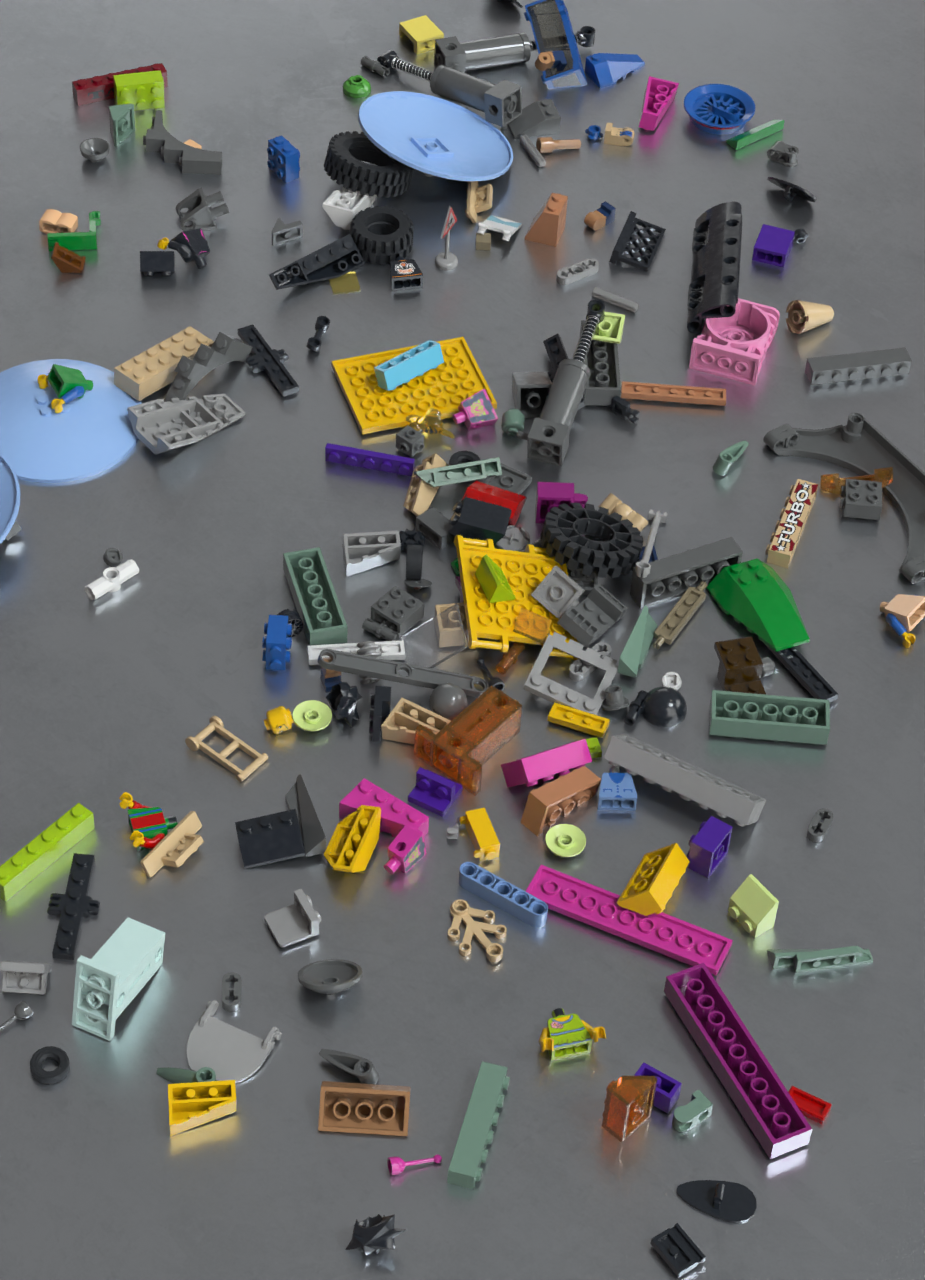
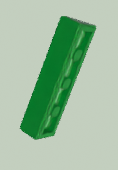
[726,119,785,150]

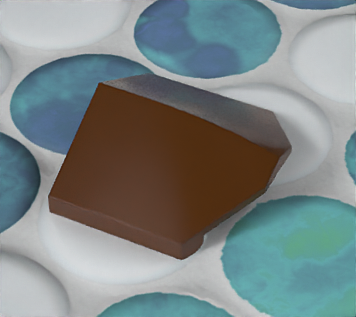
[51,242,86,273]

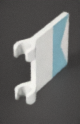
[477,215,522,241]

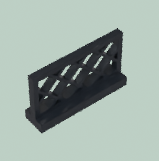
[609,211,666,272]

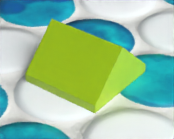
[475,555,516,603]

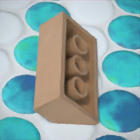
[318,1081,411,1136]

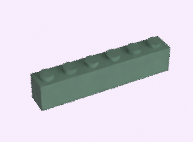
[447,1061,510,1189]

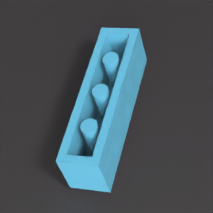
[374,340,444,391]

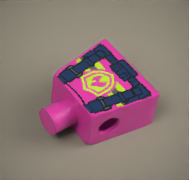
[453,389,498,429]
[384,823,426,874]

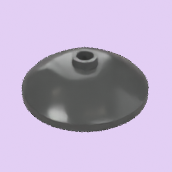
[298,959,362,995]

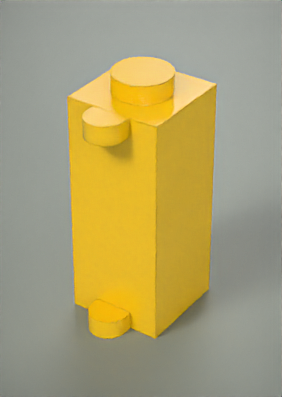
[459,807,500,861]

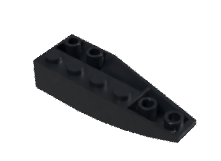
[269,234,365,290]

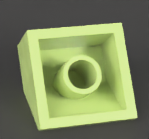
[728,874,779,938]

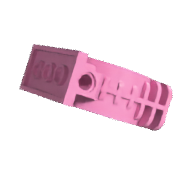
[689,298,780,386]

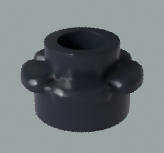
[793,229,808,244]

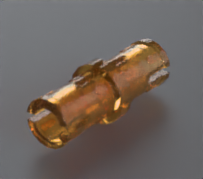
[496,642,525,674]

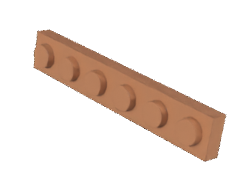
[621,381,726,406]

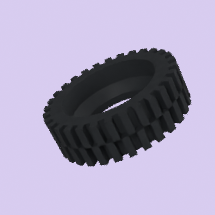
[324,131,414,198]

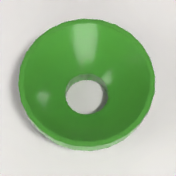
[343,75,371,98]

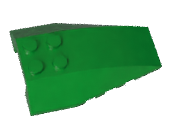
[706,558,810,652]

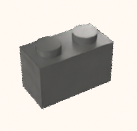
[416,507,455,550]

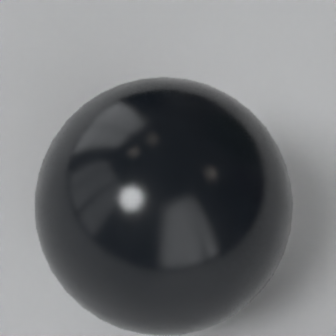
[641,686,687,727]

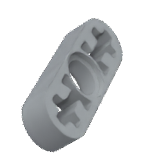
[556,258,599,285]
[569,642,611,682]

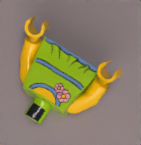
[538,1008,606,1061]

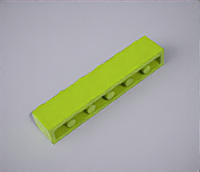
[0,803,95,902]

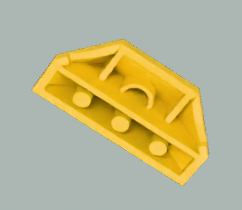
[323,805,381,873]

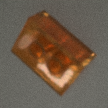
[602,1076,657,1143]

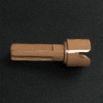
[536,137,581,153]

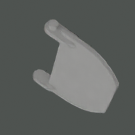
[187,1000,281,1084]

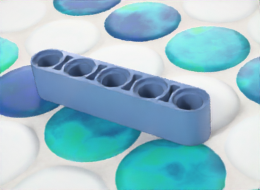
[459,862,548,928]

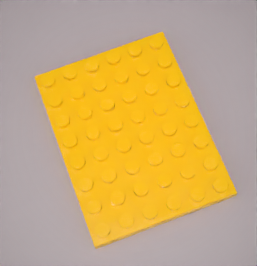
[331,337,497,435]

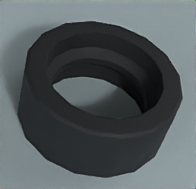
[406,544,423,580]

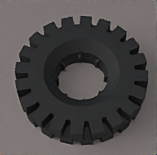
[540,503,643,578]

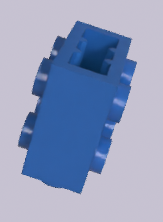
[267,135,300,183]
[262,615,292,670]

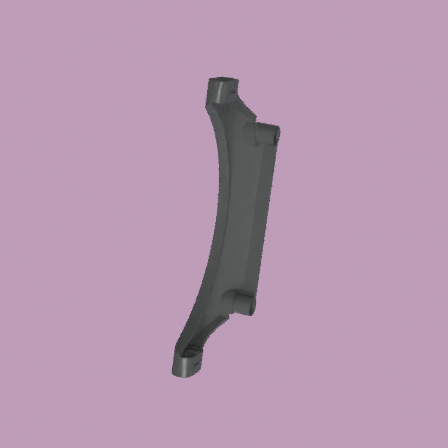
[763,413,925,584]

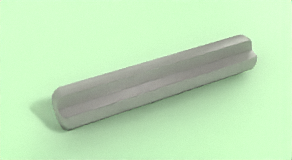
[519,135,546,167]
[592,287,639,313]

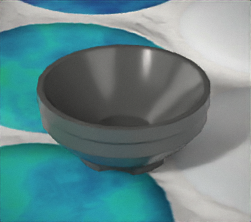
[80,138,110,162]

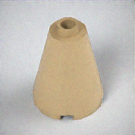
[786,300,834,334]

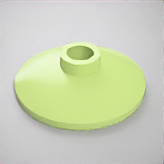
[293,700,332,731]
[545,824,586,857]

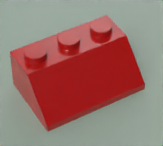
[462,481,527,525]

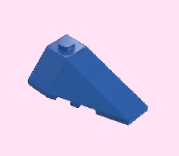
[585,53,645,89]

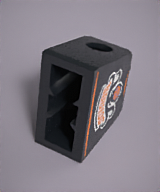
[390,256,423,292]

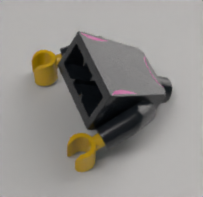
[157,228,210,269]

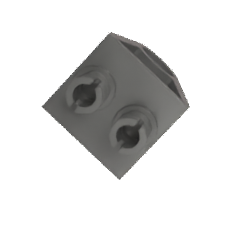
[176,187,229,231]

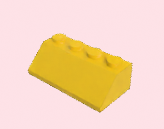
[617,843,690,916]

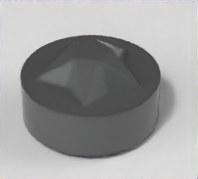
[103,548,123,567]

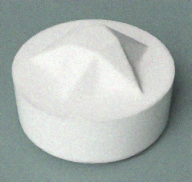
[661,672,682,690]

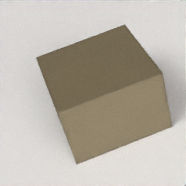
[476,233,491,250]

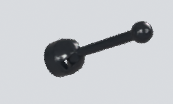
[477,658,505,694]

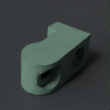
[672,1089,713,1132]

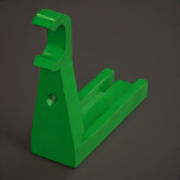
[47,211,101,251]

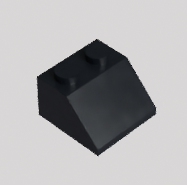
[140,251,175,276]

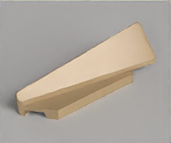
[403,453,449,517]

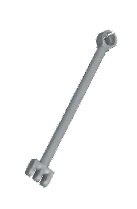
[635,509,668,578]

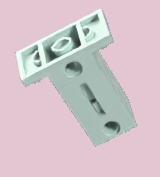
[72,917,165,1041]

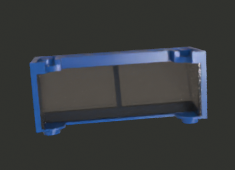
[524,0,587,89]

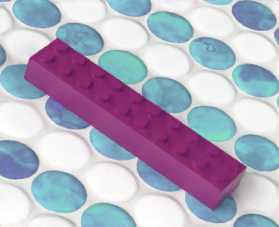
[664,963,812,1159]

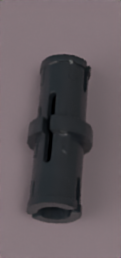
[624,690,648,726]

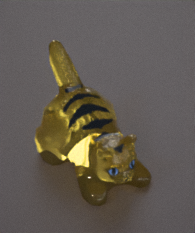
[406,408,455,439]

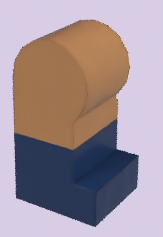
[535,50,567,72]
[584,201,616,231]
[320,657,342,693]

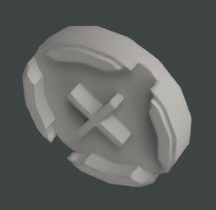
[494,525,530,551]

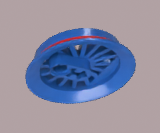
[684,84,755,135]

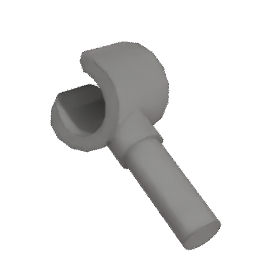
[447,817,461,839]

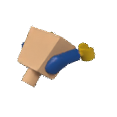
[880,594,925,648]

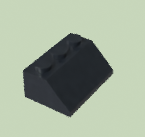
[235,809,305,869]

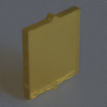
[329,271,361,295]
[513,608,552,644]

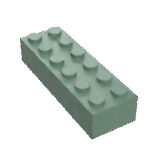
[283,547,348,646]
[709,690,830,745]

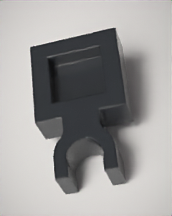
[611,396,640,424]

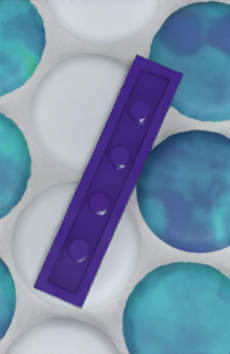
[325,443,415,477]

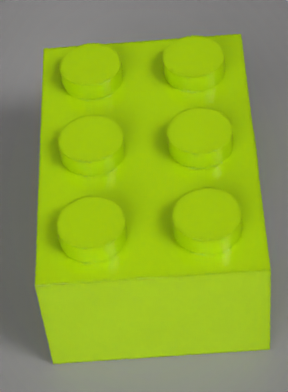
[113,70,165,111]

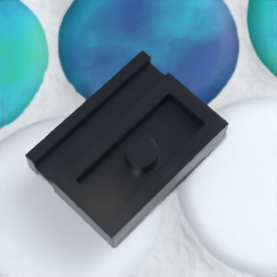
[650,1223,706,1278]

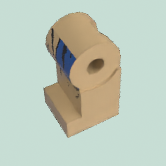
[604,122,635,146]

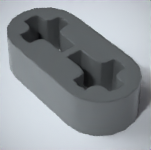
[807,809,833,843]
[222,972,242,1012]

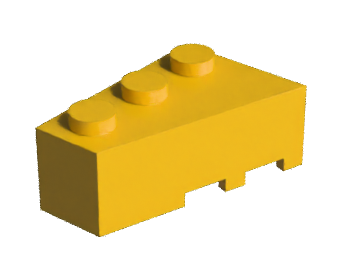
[168,1080,236,1136]

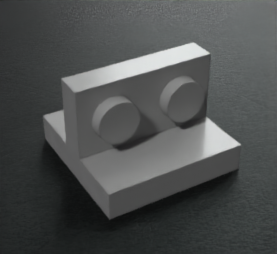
[531,566,585,619]
[0,961,51,994]

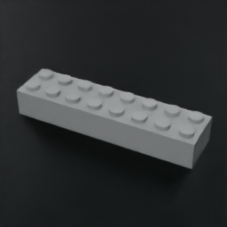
[604,734,766,826]

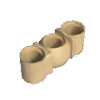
[598,493,648,532]

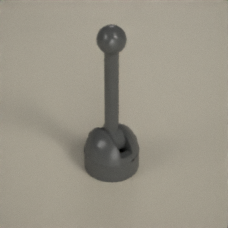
[0,1001,33,1031]

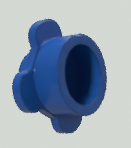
[585,125,603,139]

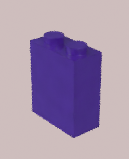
[752,224,795,268]

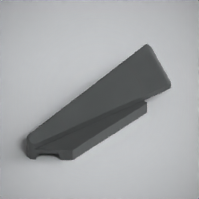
[285,774,326,857]

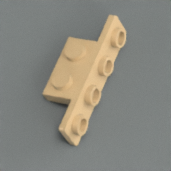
[465,181,493,224]
[141,811,204,877]

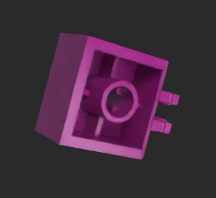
[535,482,588,524]

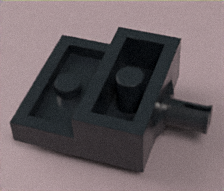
[369,686,391,742]

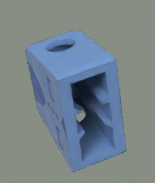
[597,766,637,811]

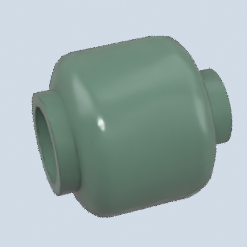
[501,409,525,436]

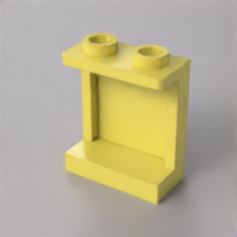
[399,15,444,55]

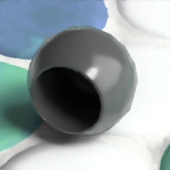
[429,683,468,721]

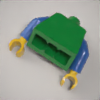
[37,364,93,413]

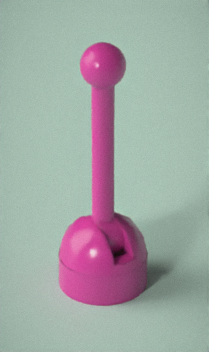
[387,1154,442,1176]

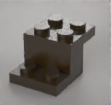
[714,637,766,695]

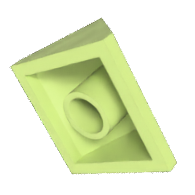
[591,312,625,344]

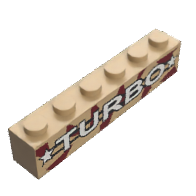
[765,479,819,568]

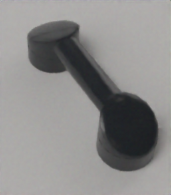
[306,316,330,351]

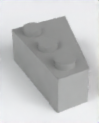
[342,531,401,577]

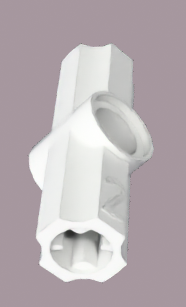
[85,559,139,601]

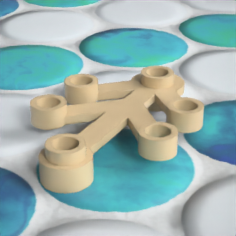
[447,899,507,962]

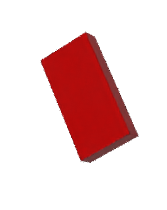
[788,1086,832,1124]

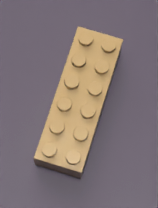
[114,326,214,401]

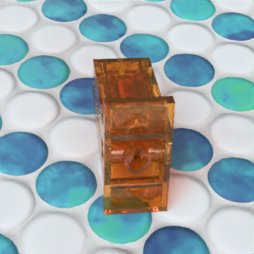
[414,686,522,796]

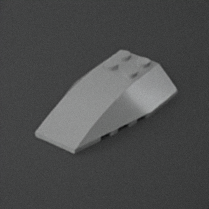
[127,394,245,455]

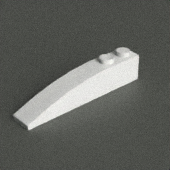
[322,187,377,230]

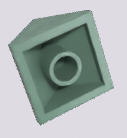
[109,104,135,147]

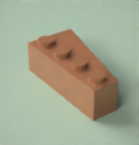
[521,766,601,837]

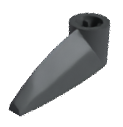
[319,1049,379,1084]

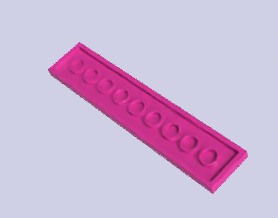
[525,865,733,976]

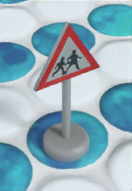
[435,206,458,271]

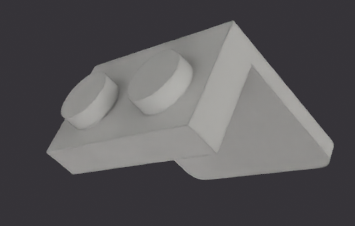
[265,888,321,947]

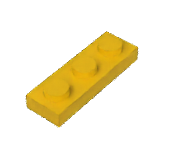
[547,702,610,738]

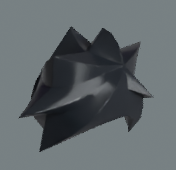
[326,682,363,727]
[345,1214,408,1256]

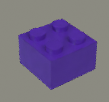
[686,816,733,879]

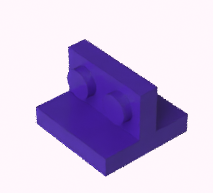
[408,767,463,817]

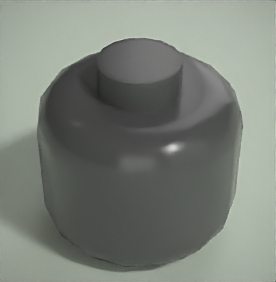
[761,657,775,678]

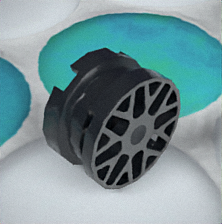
[277,609,304,638]

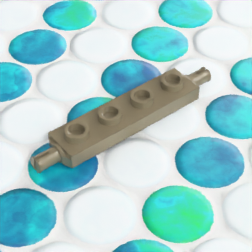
[653,581,707,649]

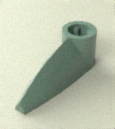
[713,440,749,476]
[156,1067,216,1084]

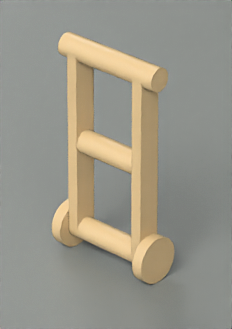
[185,716,269,782]

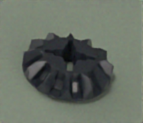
[399,529,425,552]

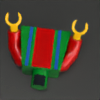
[119,792,178,852]

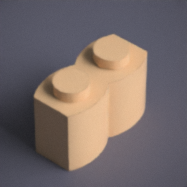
[39,209,78,234]

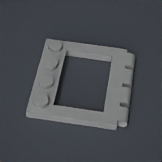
[523,632,618,715]

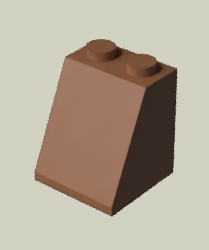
[525,193,568,247]

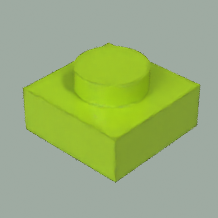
[586,737,602,759]

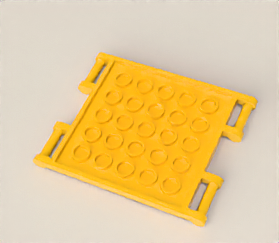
[454,535,580,661]

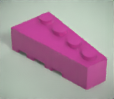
[639,76,679,131]
[501,739,592,788]
[339,778,429,838]

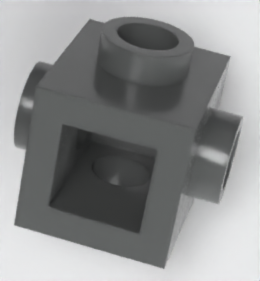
[396,425,424,457]

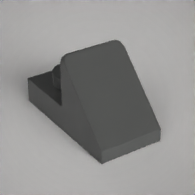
[272,218,303,246]

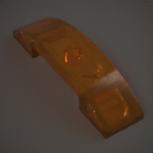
[821,467,893,494]

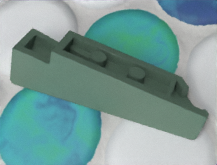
[414,457,502,487]
[617,605,658,678]
[767,945,873,973]

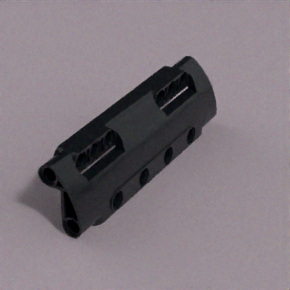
[687,201,742,333]

